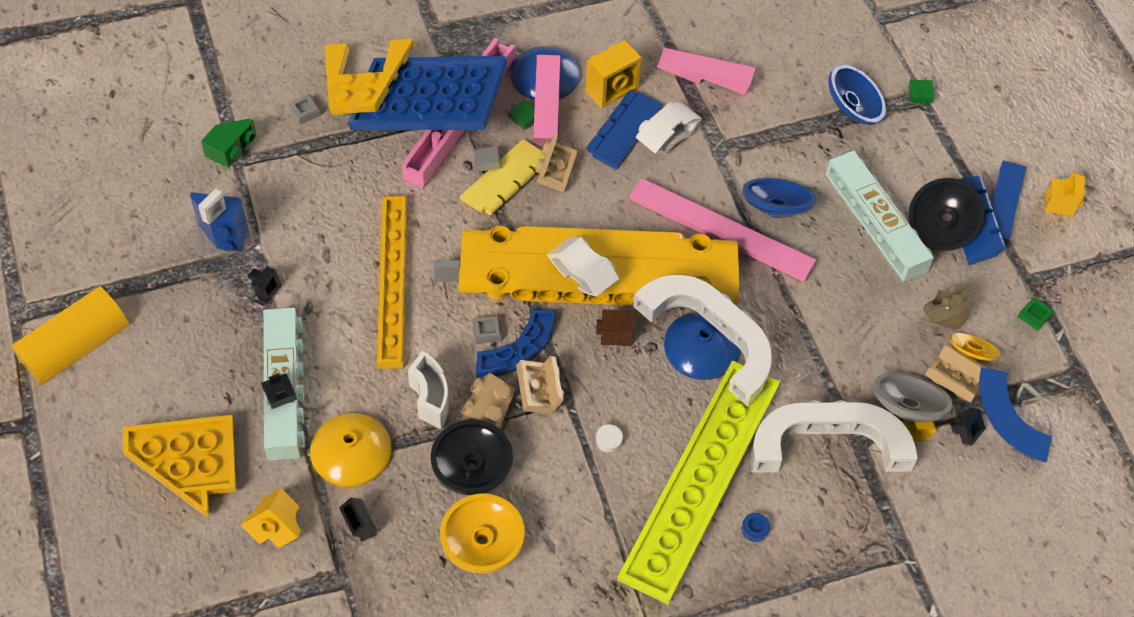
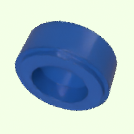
[741,513,770,542]

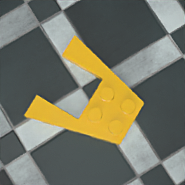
[325,38,415,114]

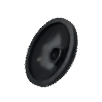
[909,178,984,251]
[431,419,513,495]

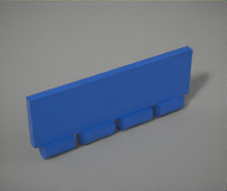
[586,90,663,170]
[959,175,1006,265]

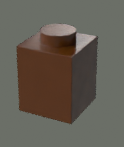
[596,309,633,346]

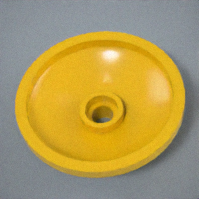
[310,413,392,487]
[440,494,525,574]

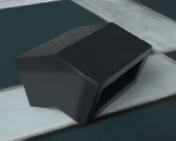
[339,497,377,542]

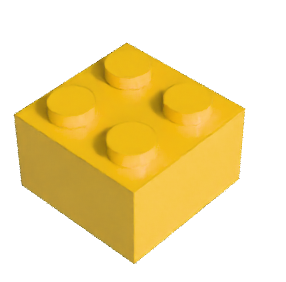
[585,40,642,109]

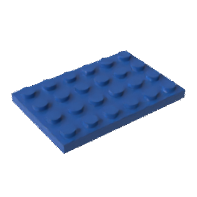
[348,56,507,130]

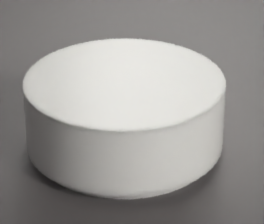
[595,424,623,452]

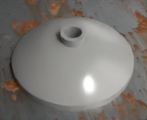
[873,372,952,422]

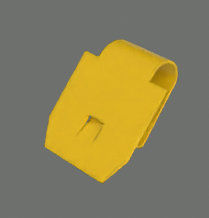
[902,420,937,442]

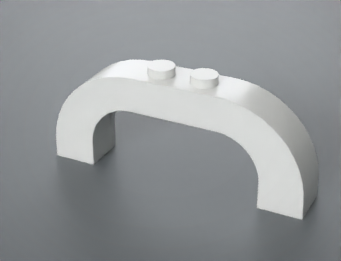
[633,275,771,407]
[750,400,917,473]

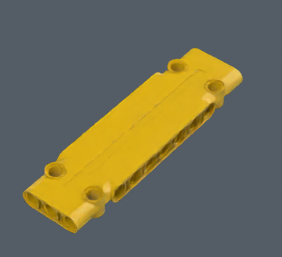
[459,226,739,306]

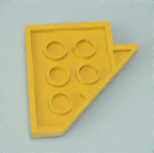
[123,415,237,517]

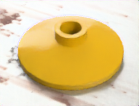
[949,333,1000,361]

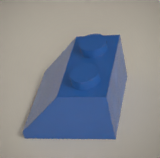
[190,192,248,252]

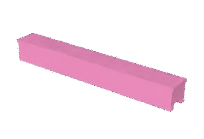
[402,38,516,188]

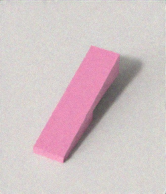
[657,48,755,95]
[533,55,560,144]

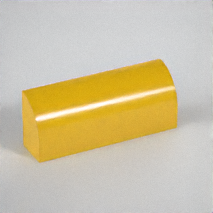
[11,286,129,386]

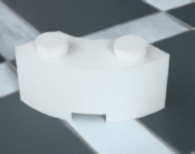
[635,102,702,155]
[547,237,619,296]
[408,351,449,429]

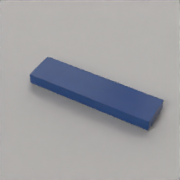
[991,160,1026,244]

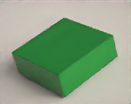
[908,79,935,103]
[508,99,535,130]
[1017,297,1055,331]

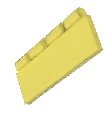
[460,139,545,215]

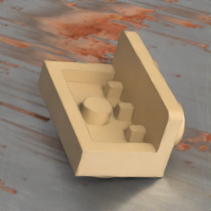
[535,133,577,192]
[925,344,987,403]
[516,356,564,414]
[461,373,516,429]

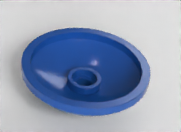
[511,46,580,100]
[828,65,886,125]
[742,178,816,218]
[664,312,741,380]

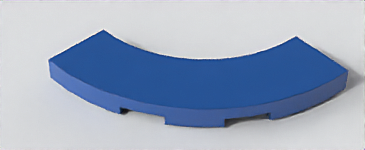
[476,309,556,378]
[979,367,1052,463]

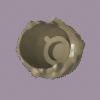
[923,286,973,330]

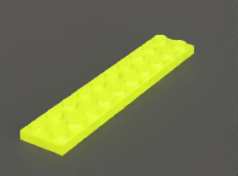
[617,361,780,605]

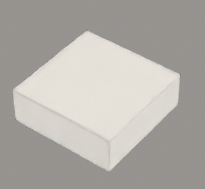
[198,189,226,224]

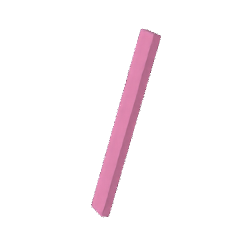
[629,178,816,282]

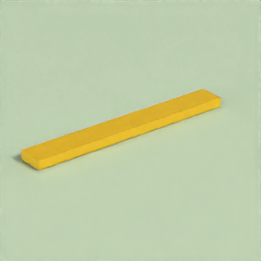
[377,196,407,369]

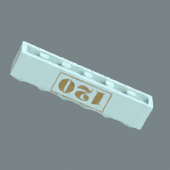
[825,151,934,282]
[263,308,305,461]

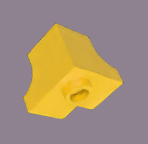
[1044,172,1085,217]
[241,488,302,548]

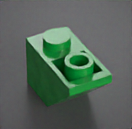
[201,119,257,168]

